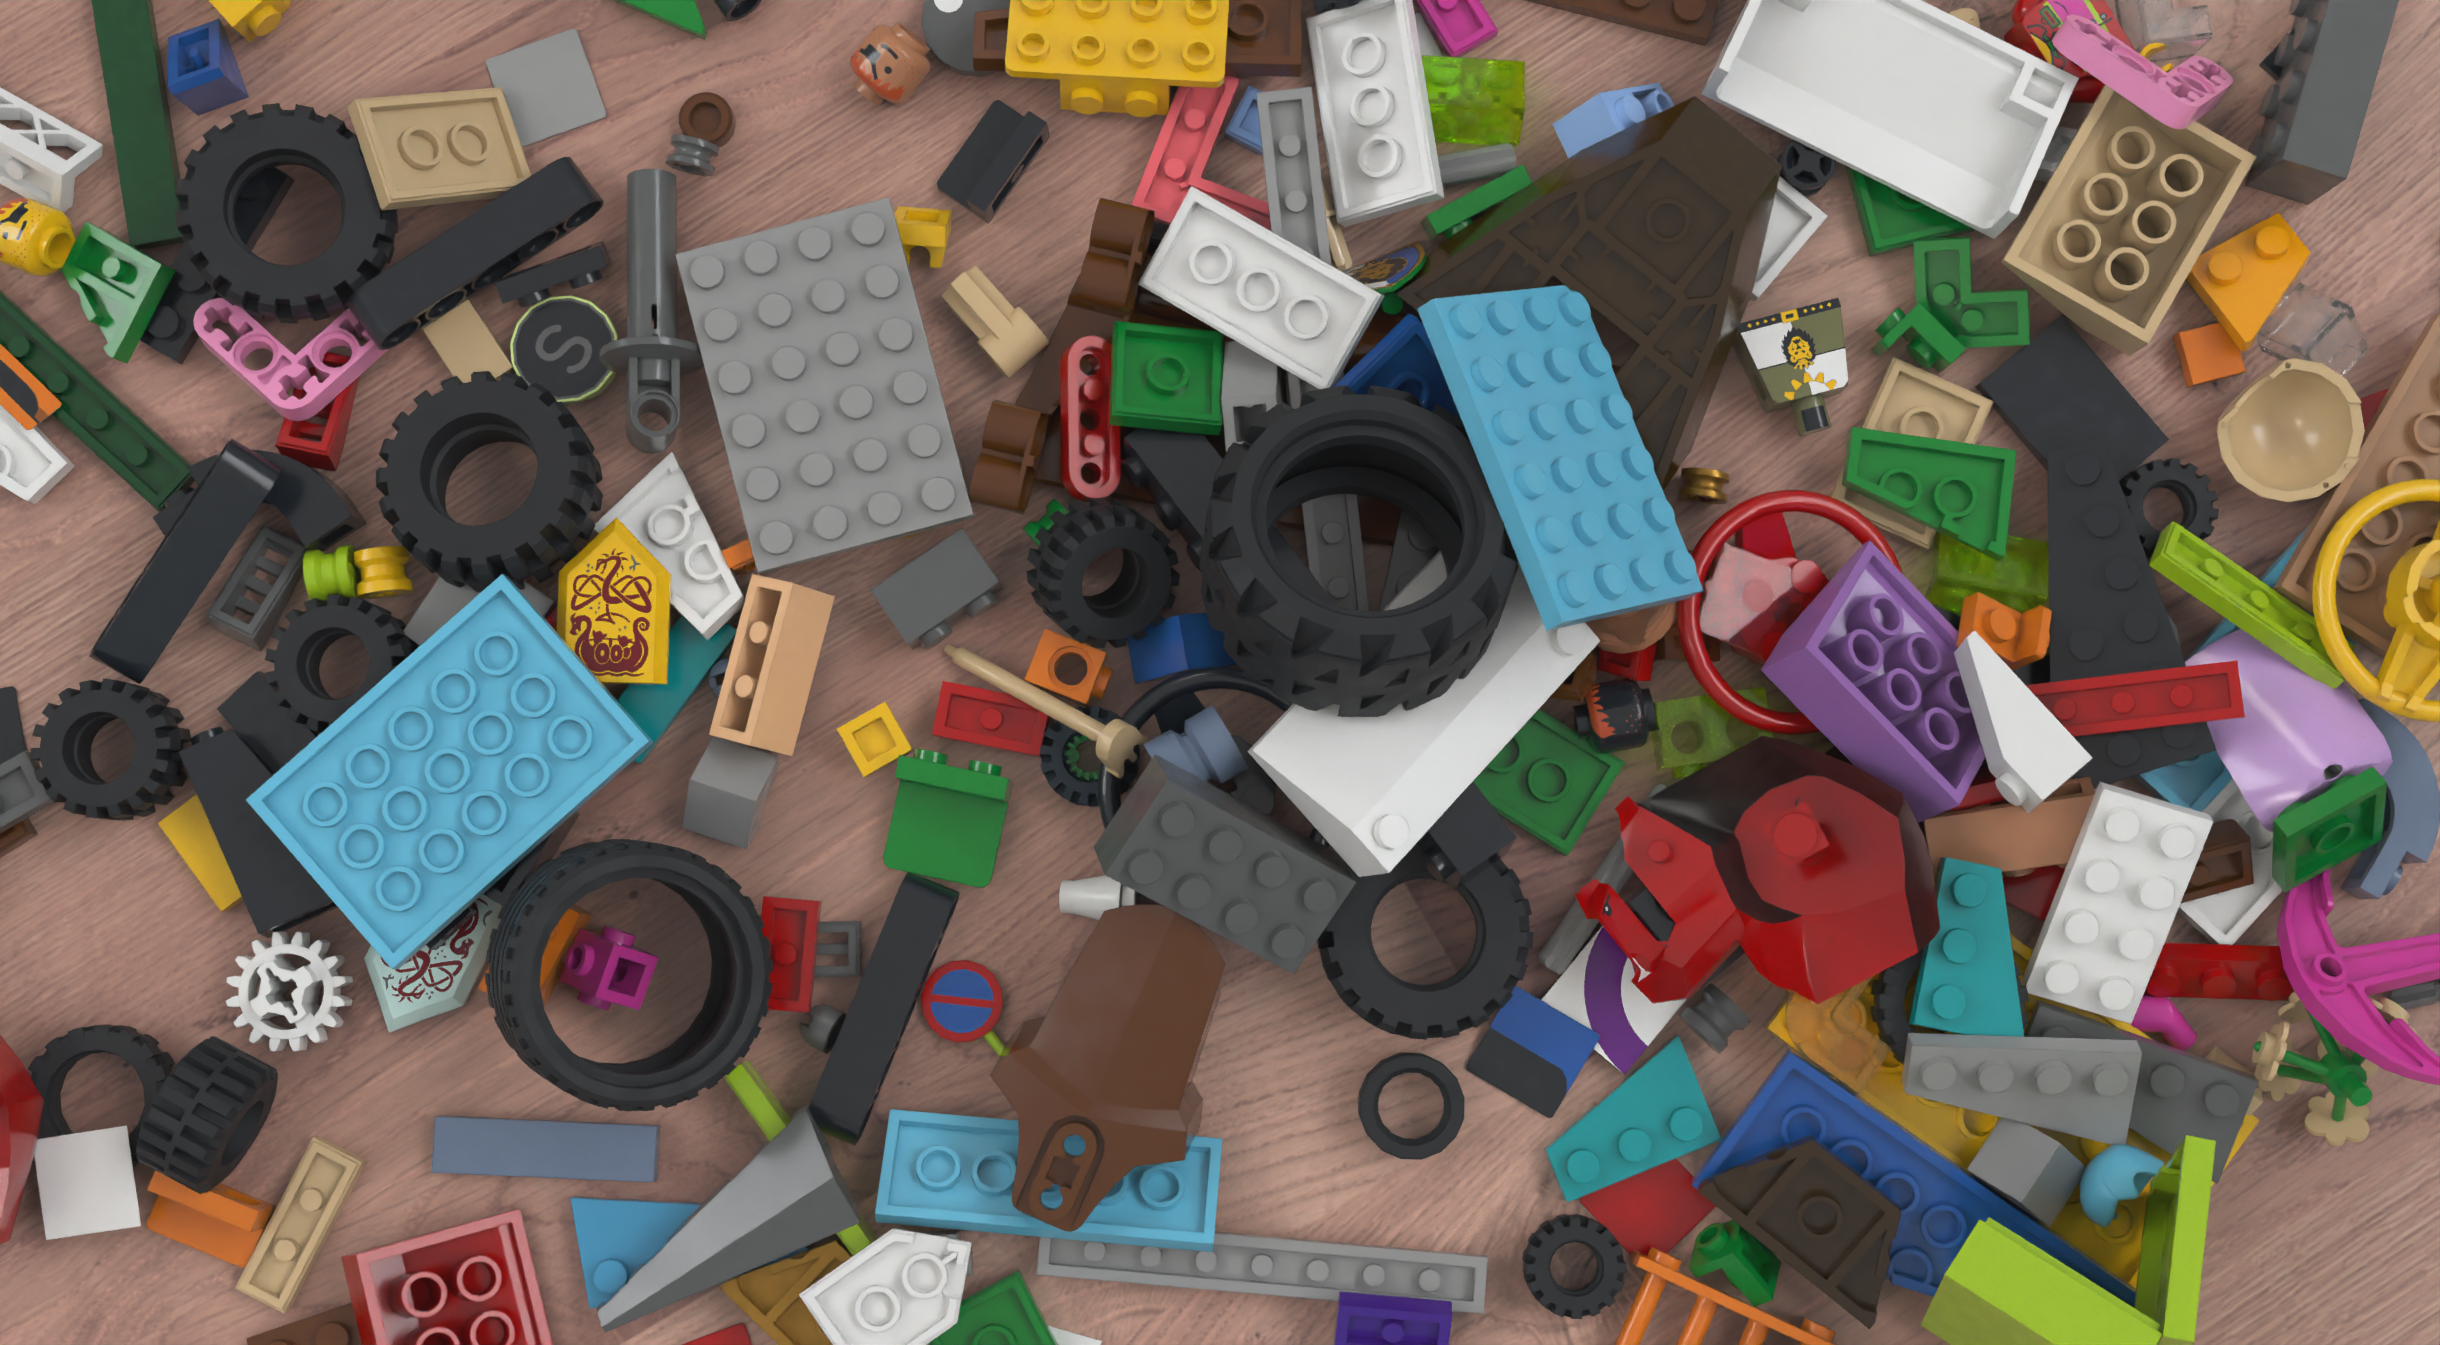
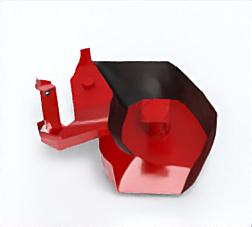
[1574,736,1940,1004]

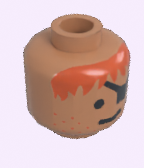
[850,22,931,106]

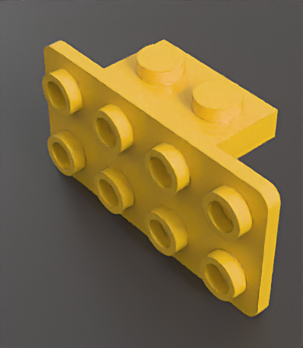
[1005,0,1229,117]

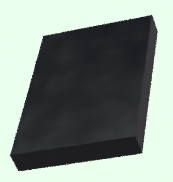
[1975,315,2169,481]

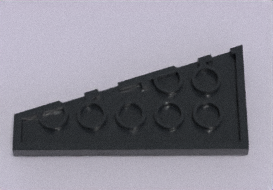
[2047,434,2217,789]

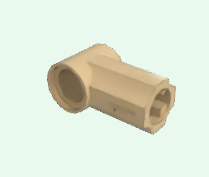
[941,266,1049,379]

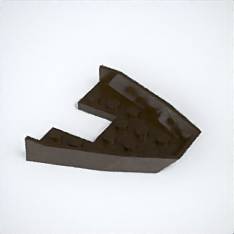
[1396,96,1782,491]

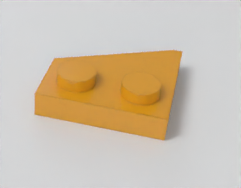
[2186,212,2311,353]

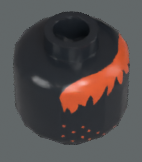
[1572,678,1657,753]

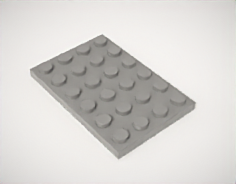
[675,197,975,575]

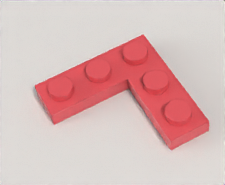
[1131,75,1271,231]

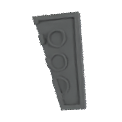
[2024,1000,2259,1184]

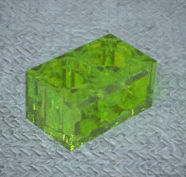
[1651,687,1773,779]

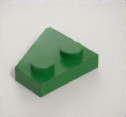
[61,221,176,364]

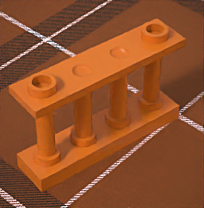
[1615,1247,1838,1345]

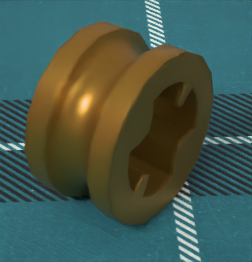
[1678,467,1731,504]

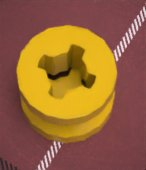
[352,546,414,599]

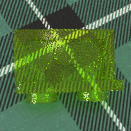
[1421,55,1525,146]

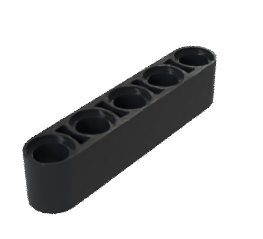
[347,157,604,350]
[89,438,282,684]
[808,872,960,1146]

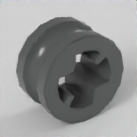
[665,135,720,176]

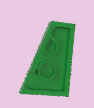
[1842,427,2017,562]

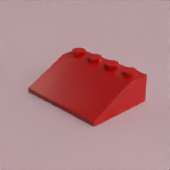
[341,1209,553,1345]

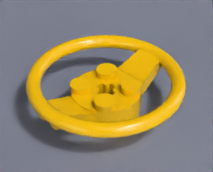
[2312,479,2440,722]

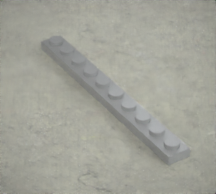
[1256,87,1370,611]

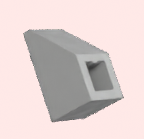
[1221,341,1287,452]

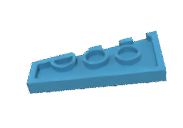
[570,1196,810,1309]

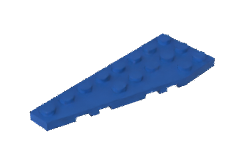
[1692,1047,2136,1308]

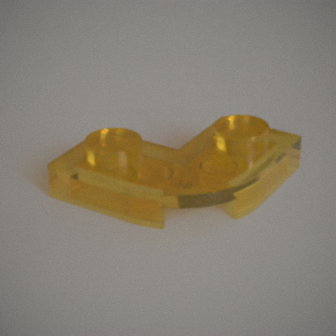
[1785,937,1892,1094]

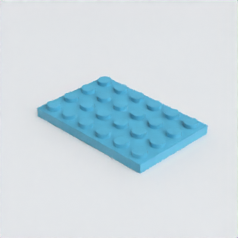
[1417,285,1704,631]
[246,574,654,969]

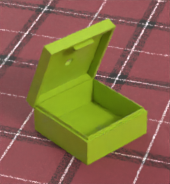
[1920,1135,2216,1345]

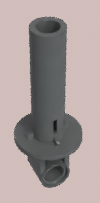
[599,169,704,454]

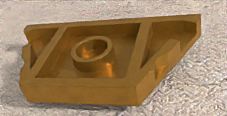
[720,1239,853,1345]

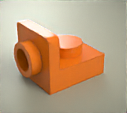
[1956,592,2052,671]

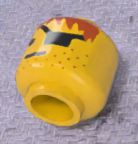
[0,197,76,277]

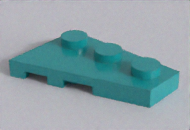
[1909,857,2024,1037]
[1544,1035,1722,1202]

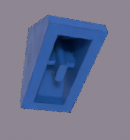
[167,19,249,116]
[1127,613,1238,685]

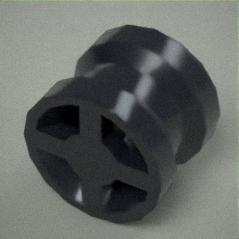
[1777,140,1836,198]

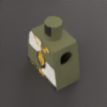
[1732,298,1848,436]

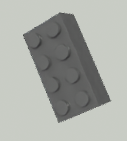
[2246,0,2399,205]
[1094,754,1356,974]

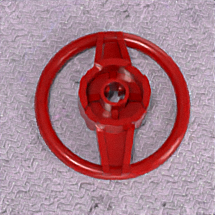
[1677,490,1903,735]

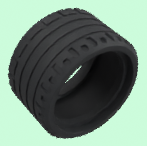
[485,839,773,1112]

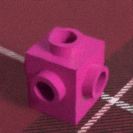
[560,925,659,1010]

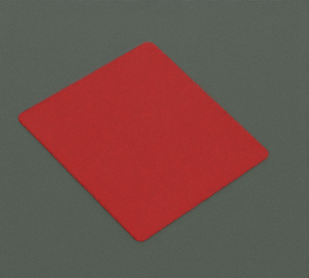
[1580,1158,1716,1271]

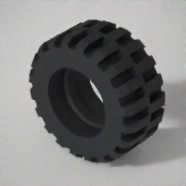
[175,103,398,323]
[376,371,603,593]
[1317,843,1533,1040]

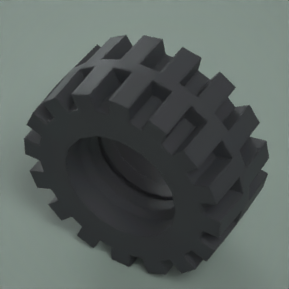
[2119,458,2219,559]
[1522,1214,1626,1319]

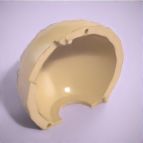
[2216,358,2365,502]

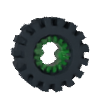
[1040,706,1141,807]

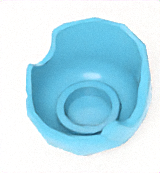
[2080,1144,2164,1227]

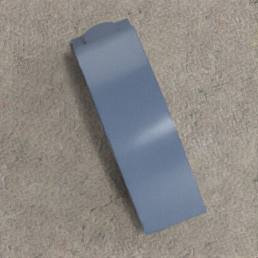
[2340,698,2440,900]

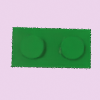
[1421,165,1532,242]

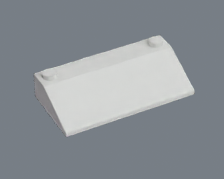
[1701,0,2078,239]
[1248,550,1600,877]

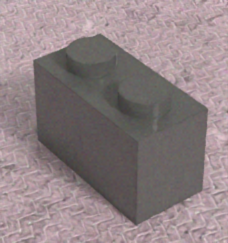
[871,528,1003,650]

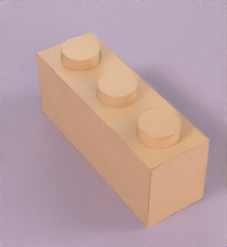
[709,574,835,756]

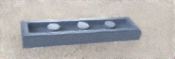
[431,1115,660,1182]

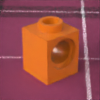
[1024,629,1114,707]

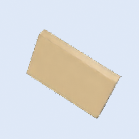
[347,87,531,211]
[1830,357,1994,552]

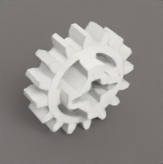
[226,932,353,1052]

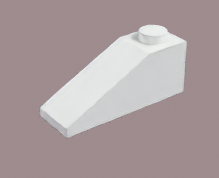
[1954,631,2092,814]

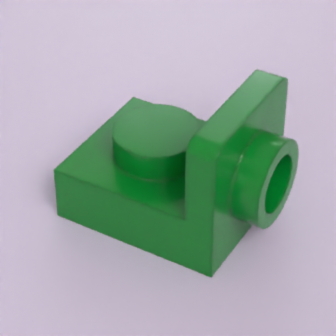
[1871,303,1966,373]
[1688,1220,1781,1307]

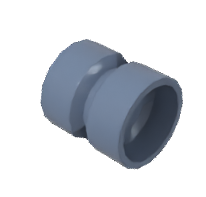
[1143,705,1248,784]

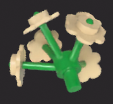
[2252,991,2418,1146]

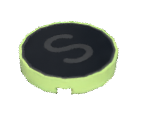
[510,295,619,405]

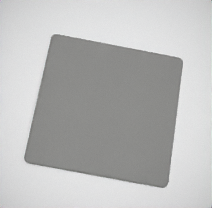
[486,29,607,147]

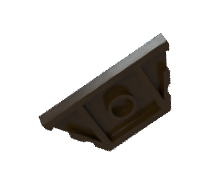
[1698,1134,1901,1329]

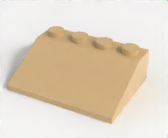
[2001,84,2257,356]

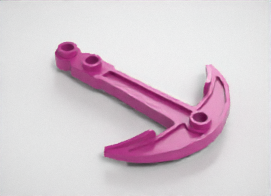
[2277,869,2440,1085]

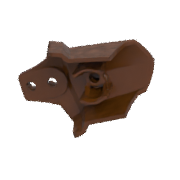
[990,904,1225,1232]

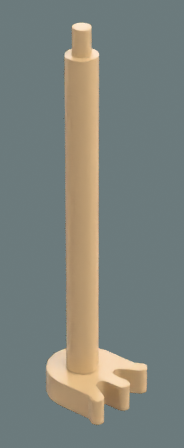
[944,644,1148,778]

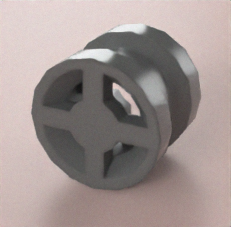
[1679,983,1751,1054]

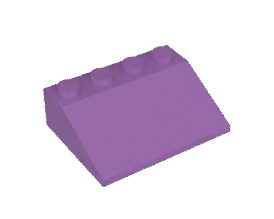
[1761,541,1985,823]

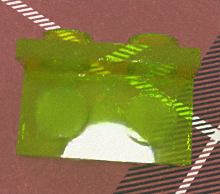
[1925,532,2049,615]

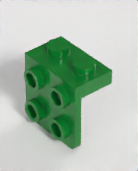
[883,748,1013,888]

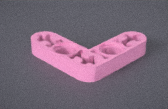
[2052,14,2233,130]
[193,298,389,421]

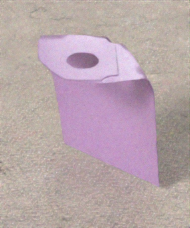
[2185,629,2393,832]

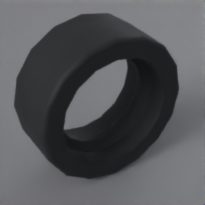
[1358,1052,1465,1160]

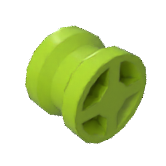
[303,544,361,601]

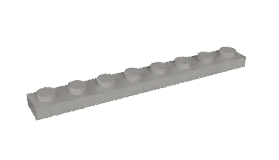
[1037,1231,1488,1314]

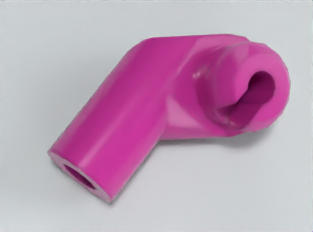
[2131,995,2198,1051]

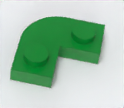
[1913,236,2030,348]

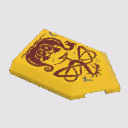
[557,517,671,685]

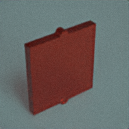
[1700,543,1805,655]

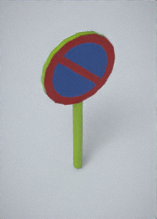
[921,960,1004,1057]

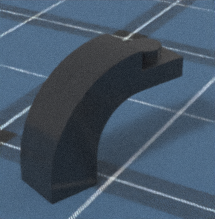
[153,450,367,552]

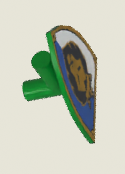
[1344,242,1427,315]

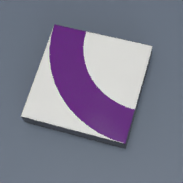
[1540,924,1686,1075]

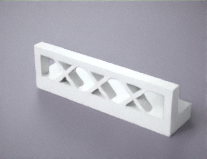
[0,87,103,213]

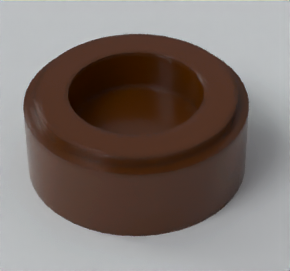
[679,92,736,148]

